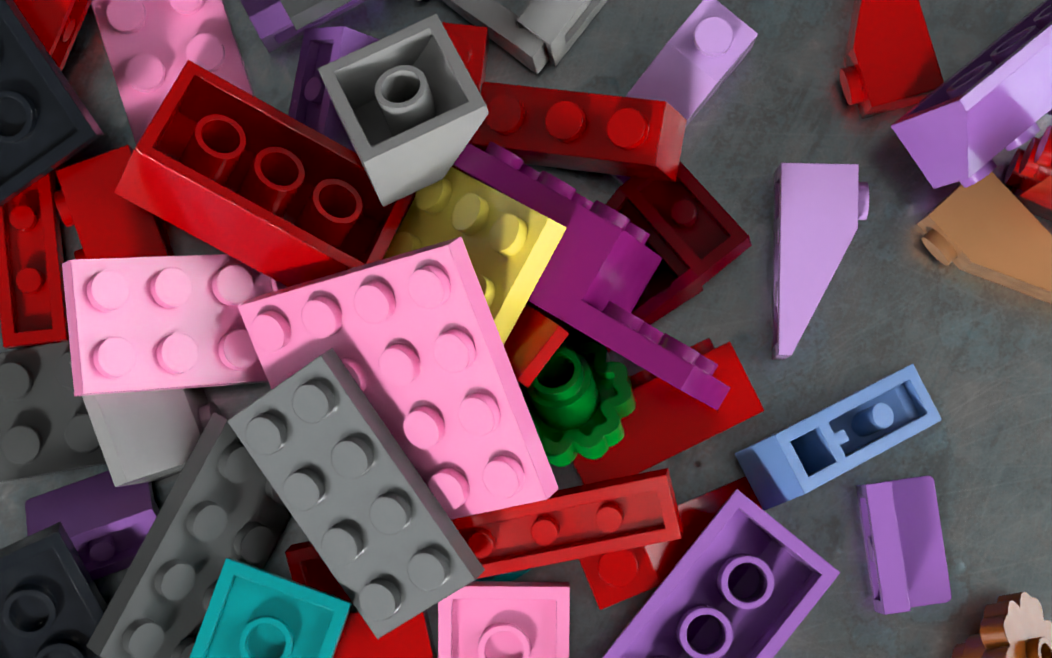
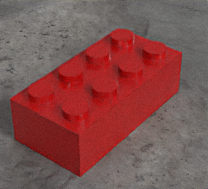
[114,60,415,287]

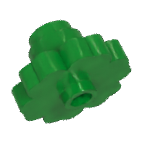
[518,336,636,467]

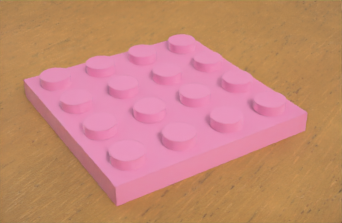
[237,237,559,519]

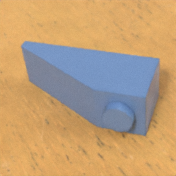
[734,364,942,511]

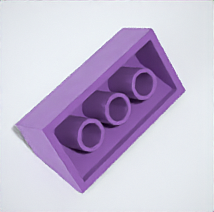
[891,0,1052,189]
[601,489,840,658]

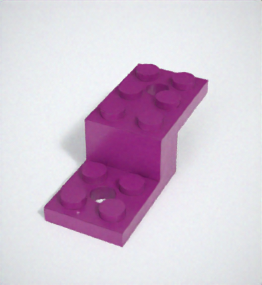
[453,141,731,410]

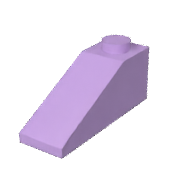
[610,0,758,184]
[772,162,869,360]

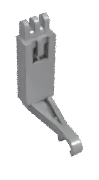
[415,0,608,75]

